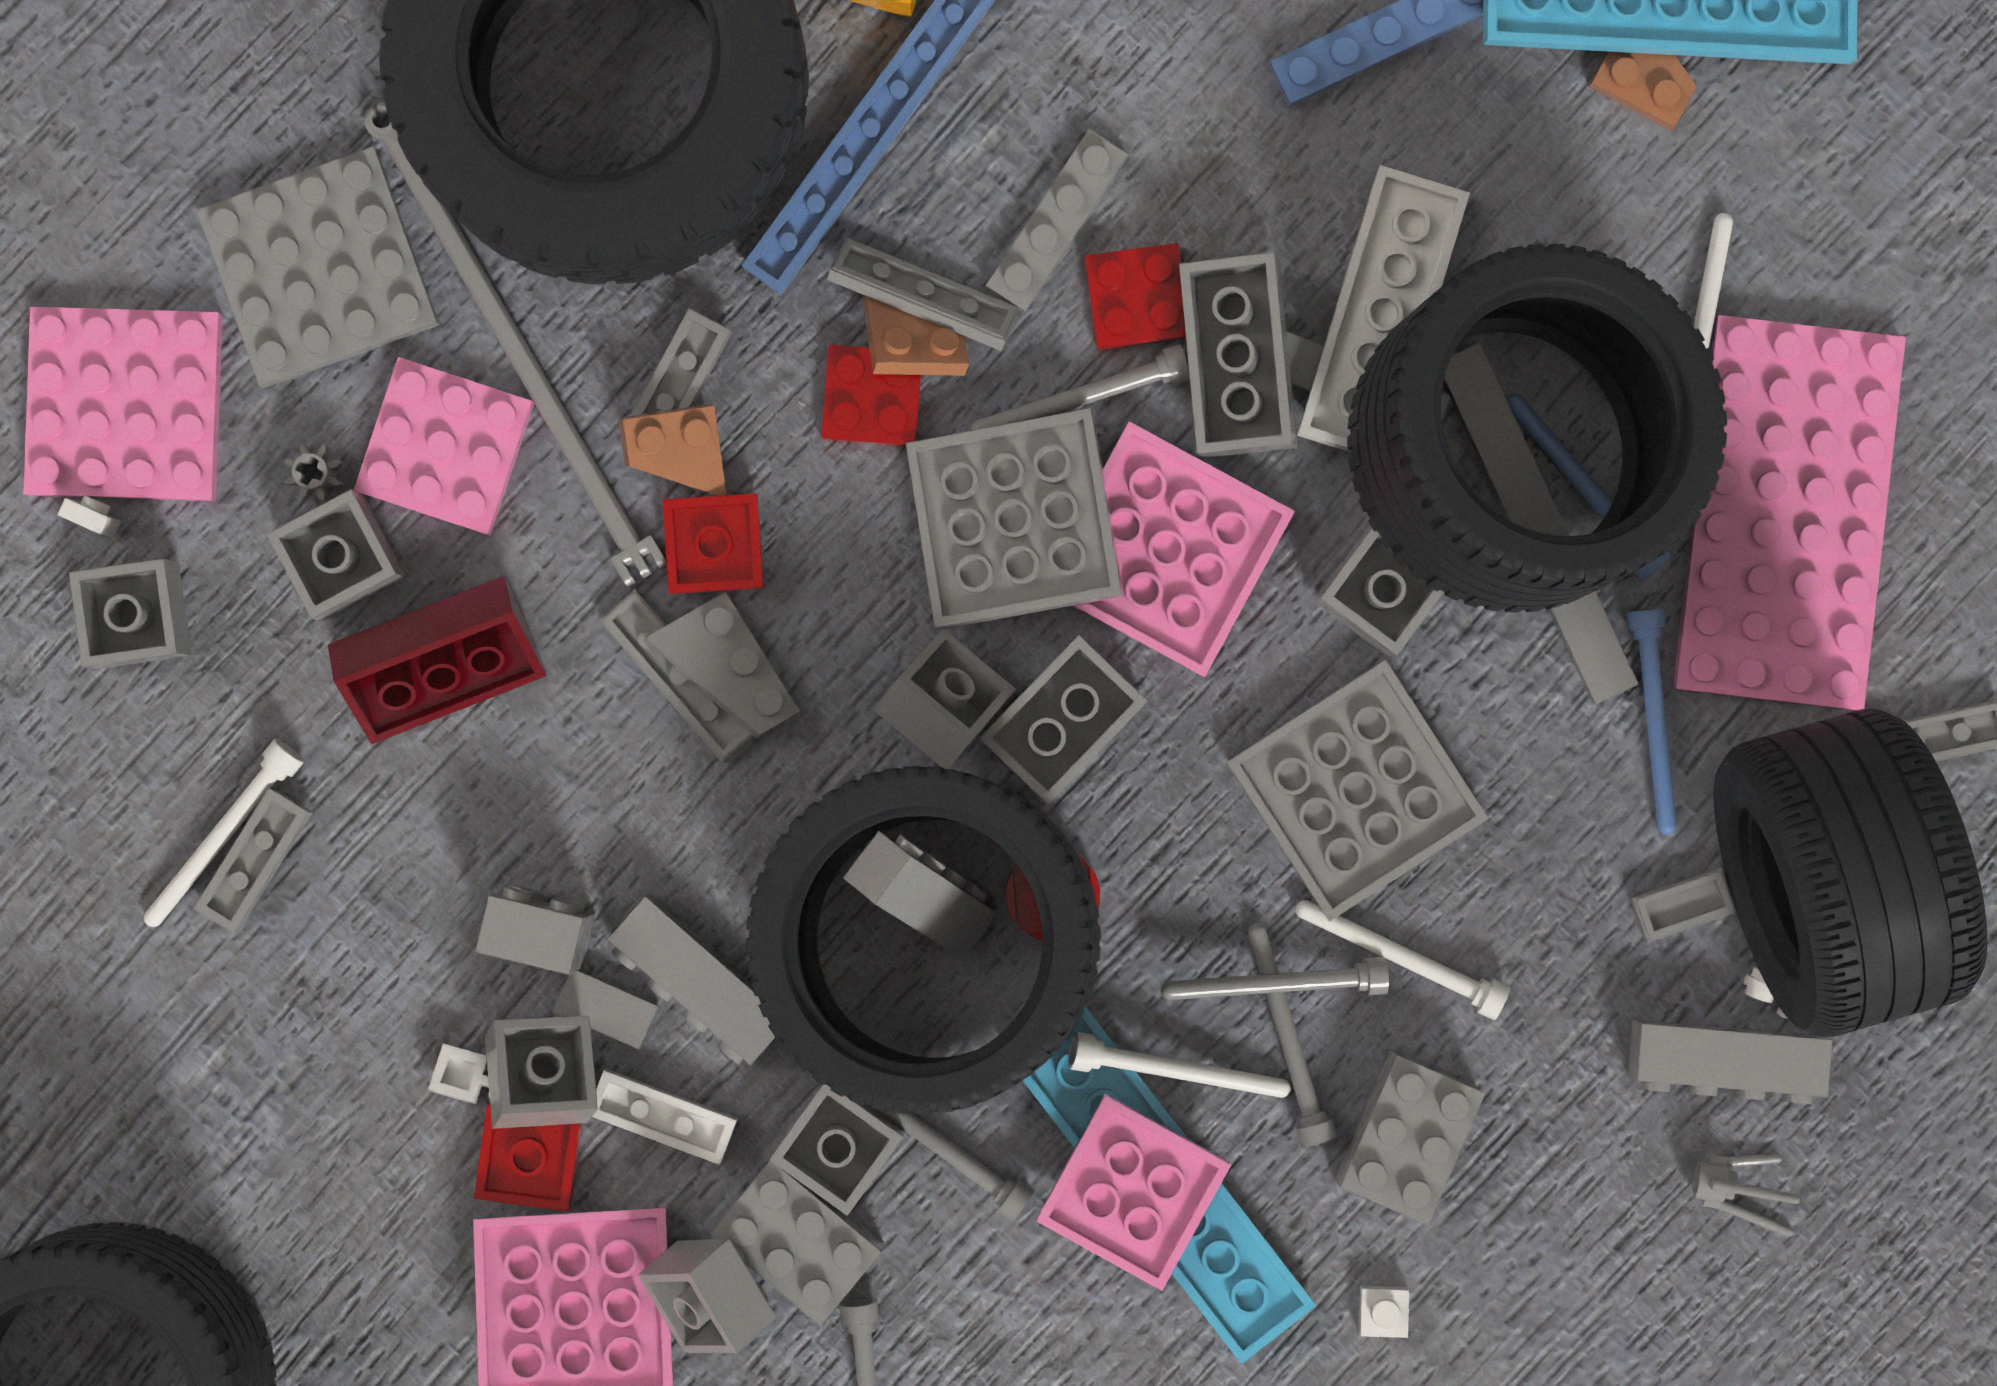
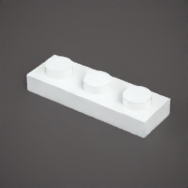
[592,1069,738,1165]

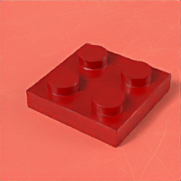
[1084,243,1186,351]
[821,345,921,447]
[663,493,764,595]
[474,1103,582,1212]

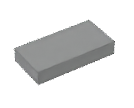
[1629,867,1737,943]
[553,970,659,1050]

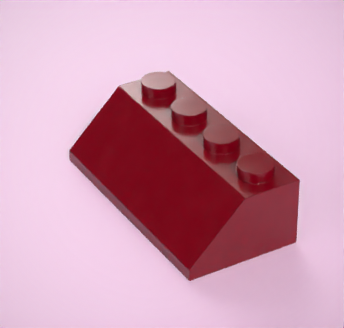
[328,576,547,745]

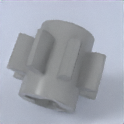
[284,444,345,502]

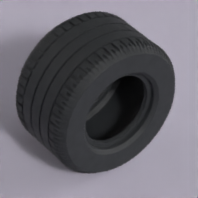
[1713,709,1988,1037]

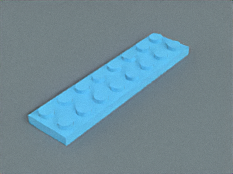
[1483,0,1858,64]
[1022,1006,1316,1364]

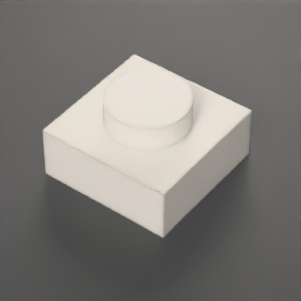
[57,495,121,538]
[1358,1286,1409,1338]

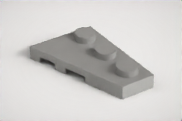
[643,592,800,738]

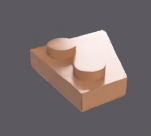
[1589,52,1697,131]
[863,295,969,376]
[618,404,727,496]

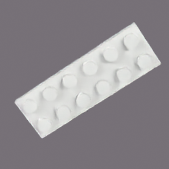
[1297,165,1470,452]

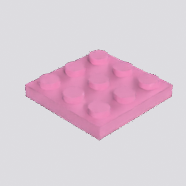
[354,357,534,536]
[1036,1093,1231,1291]

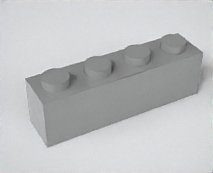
[843,831,998,959]
[607,894,775,1066]
[1628,1020,1833,1104]

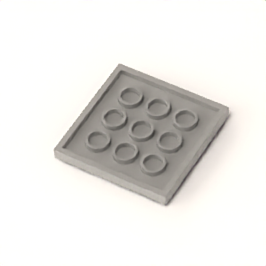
[196,146,440,388]
[906,408,1123,630]
[1226,660,1489,921]

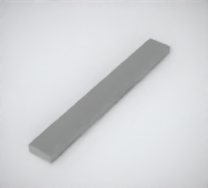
[1443,343,1639,705]

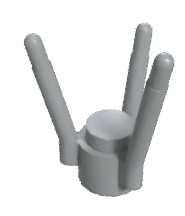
[1692,1154,1800,1237]

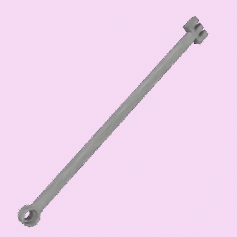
[365,102,667,587]

